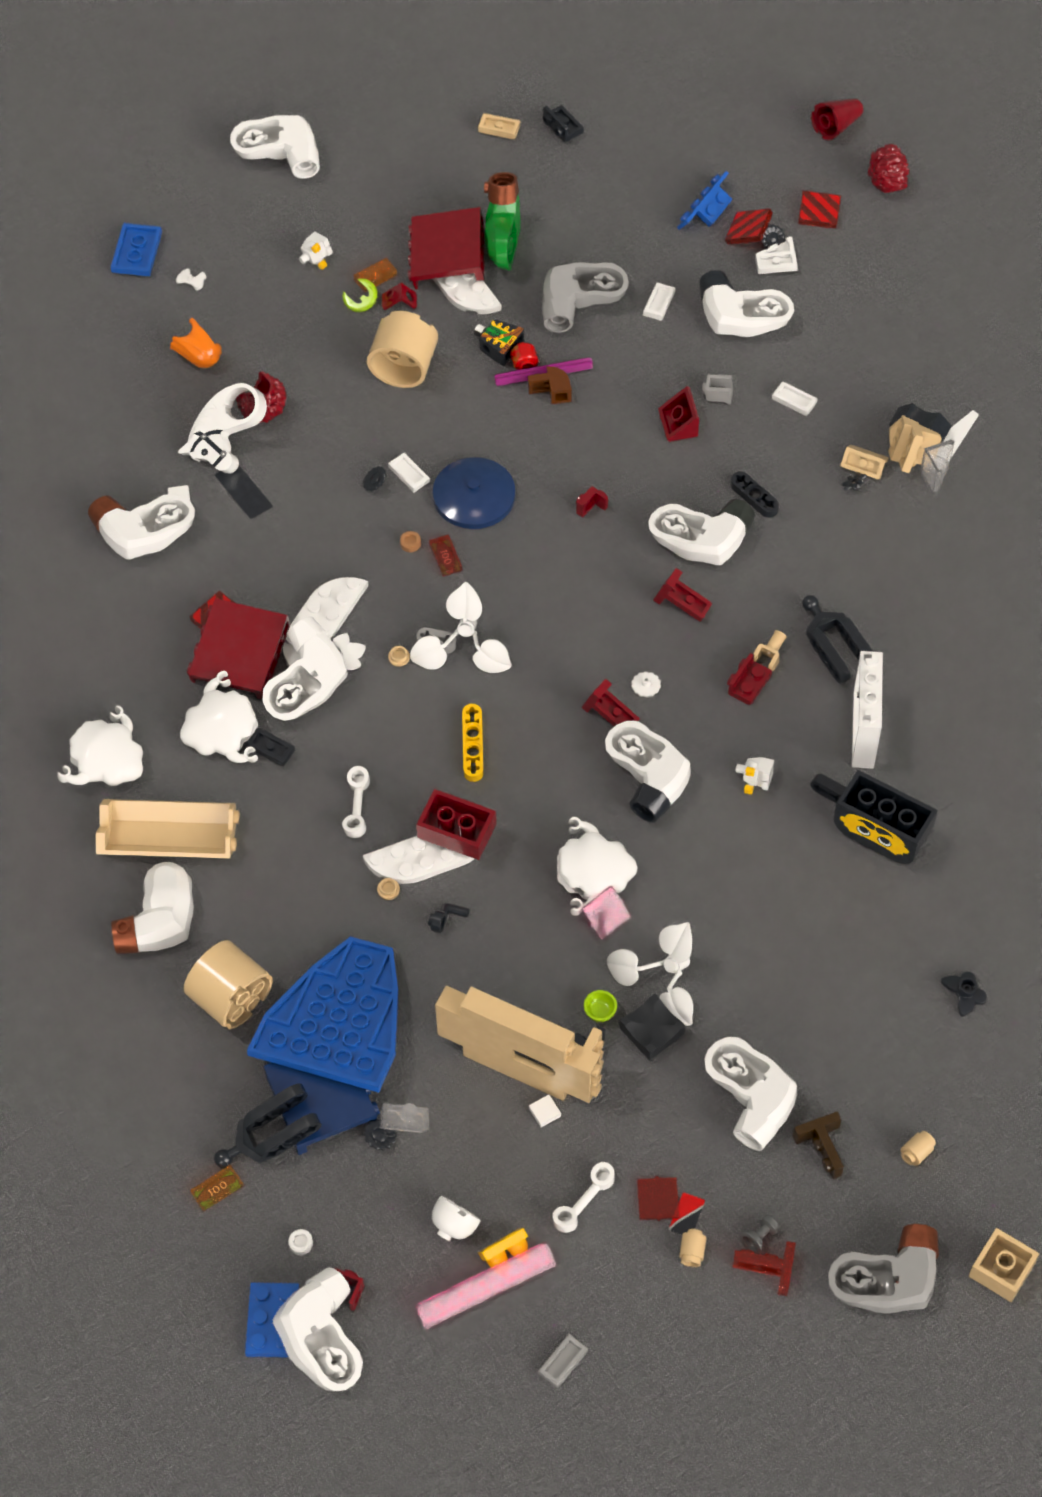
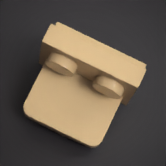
[888,415,942,473]

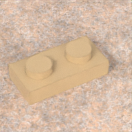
[478,113,520,140]

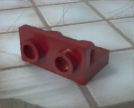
[727,653,772,706]

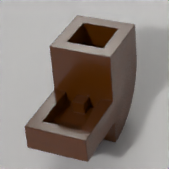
[528,366,572,404]

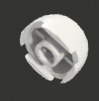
[432,1196,481,1241]

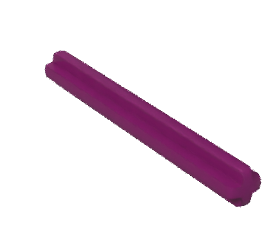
[494,357,593,386]

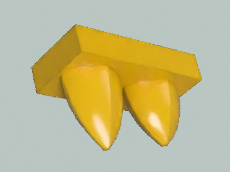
[478,1228,528,1277]

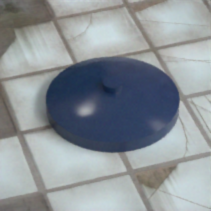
[433,457,515,529]

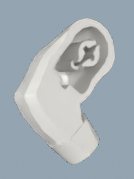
[263,616,348,721]

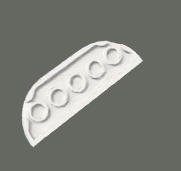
[433,273,501,314]
[283,577,368,667]
[363,836,474,884]

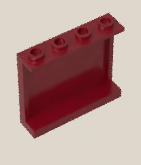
[408,207,484,289]
[187,598,291,699]

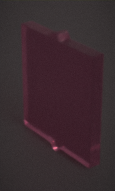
[581,886,631,940]

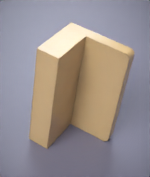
[840,445,889,480]

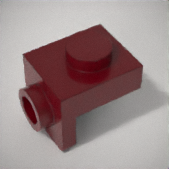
[576,486,608,518]

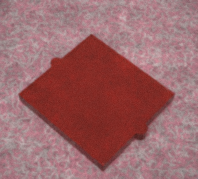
[637,1176,679,1221]

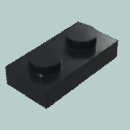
[246,727,295,767]

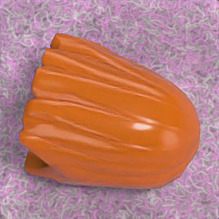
[170,318,222,368]

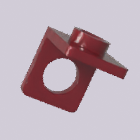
[382,283,417,310]
[333,1268,365,1311]

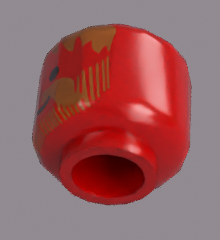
[510,342,539,370]

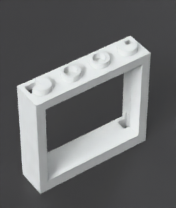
[852,651,883,769]

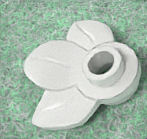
[333,633,366,670]

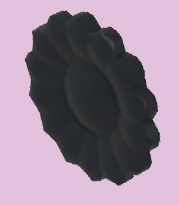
[760,224,786,250]
[363,466,387,492]
[364,1119,397,1150]

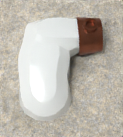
[111,862,194,954]

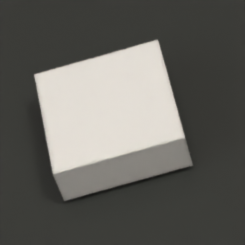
[529,1095,561,1127]

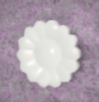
[631,671,661,698]

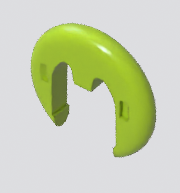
[343,278,377,312]

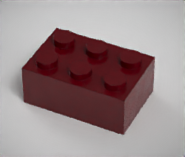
[416,789,497,860]

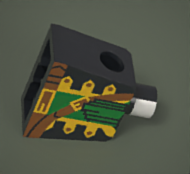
[474,320,524,367]

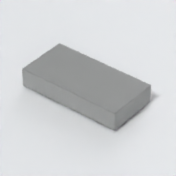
[538,1334,588,1389]

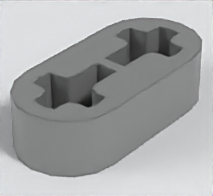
[416,628,456,654]

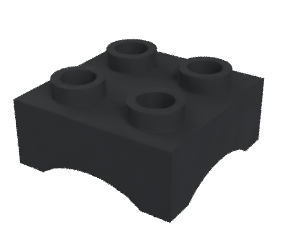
[619,994,685,1061]

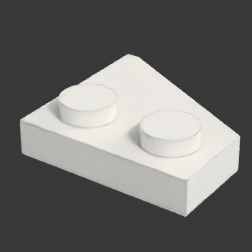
[755,237,797,274]

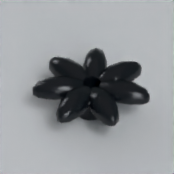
[842,472,867,491]

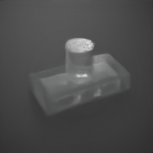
[381,1103,429,1134]

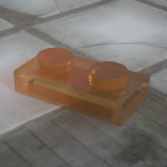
[353,258,397,292]

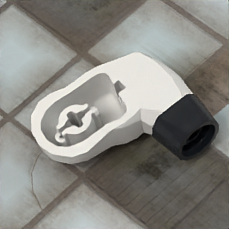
[699,270,794,337]
[605,721,691,823]

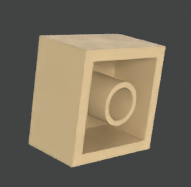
[969,1228,1040,1303]

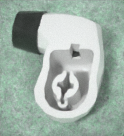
[648,499,755,565]

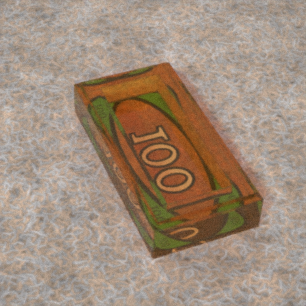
[190,1165,244,1212]

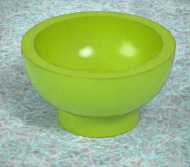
[584,990,617,1022]

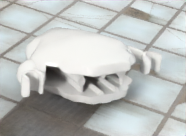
[180,671,258,763]
[57,706,143,786]
[557,817,638,916]

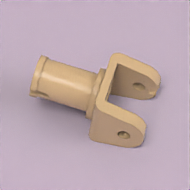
[753,630,787,672]

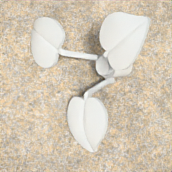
[410,582,512,673]
[607,922,693,1026]

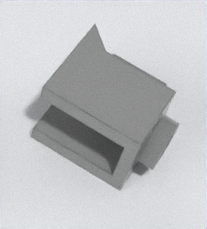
[702,374,733,406]

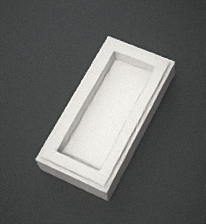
[643,282,675,321]
[772,381,817,416]
[388,453,430,493]

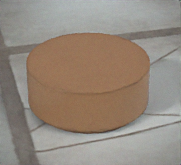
[400,531,421,552]

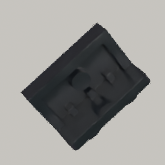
[542,105,584,143]

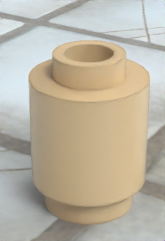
[901,1131,936,1166]
[679,1229,706,1267]

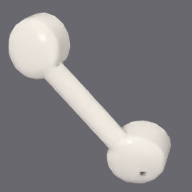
[342,766,370,838]
[553,1162,615,1233]

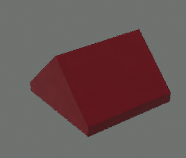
[658,386,699,441]

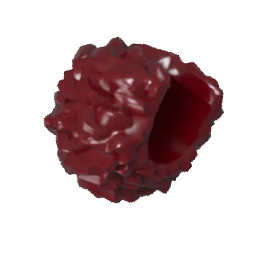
[867,143,909,193]
[235,371,287,423]

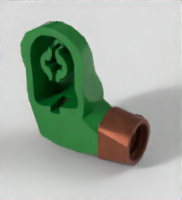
[484,172,520,271]

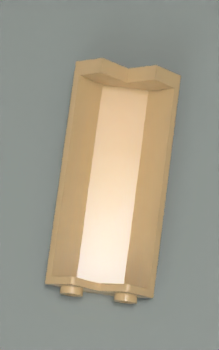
[96,799,240,858]

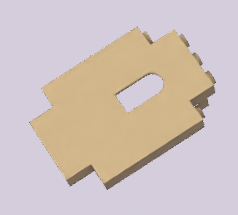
[435,986,604,1103]

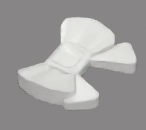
[176,269,206,290]

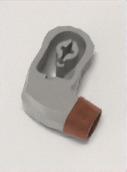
[828,1224,939,1314]

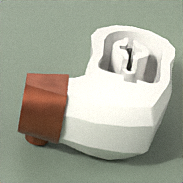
[88,494,195,560]

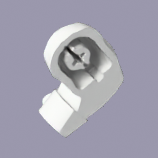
[230,115,319,179]
[705,1037,797,1151]
[273,1268,363,1391]

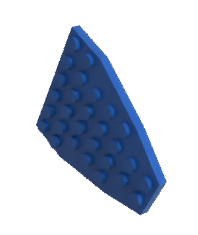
[247,937,399,1093]

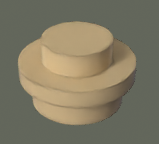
[388,646,410,667]
[377,878,400,900]

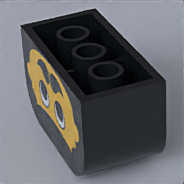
[834,770,938,864]

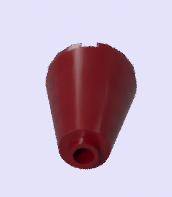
[811,98,863,140]

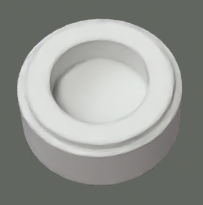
[288,1229,313,1255]

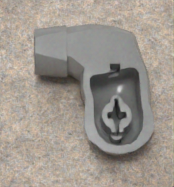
[542,262,629,333]

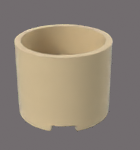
[367,311,438,388]
[184,940,273,1030]

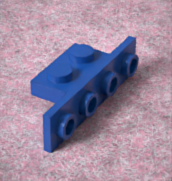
[677,171,732,230]

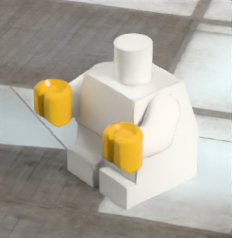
[299,232,333,270]
[736,757,774,794]

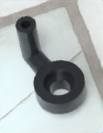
[428,903,469,933]

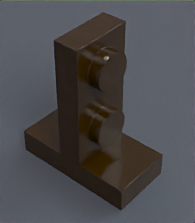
[793,1111,844,1179]

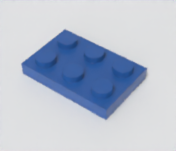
[111,223,162,277]
[245,1283,300,1357]

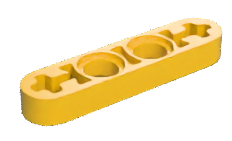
[462,704,483,782]

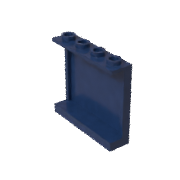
[263,1063,380,1155]

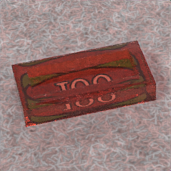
[429,534,463,576]

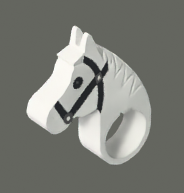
[178,383,267,473]

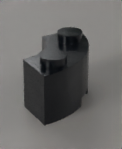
[889,403,952,444]

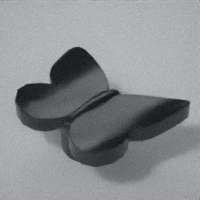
[941,971,987,1017]

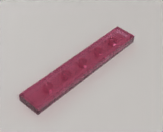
[415,1242,556,1330]

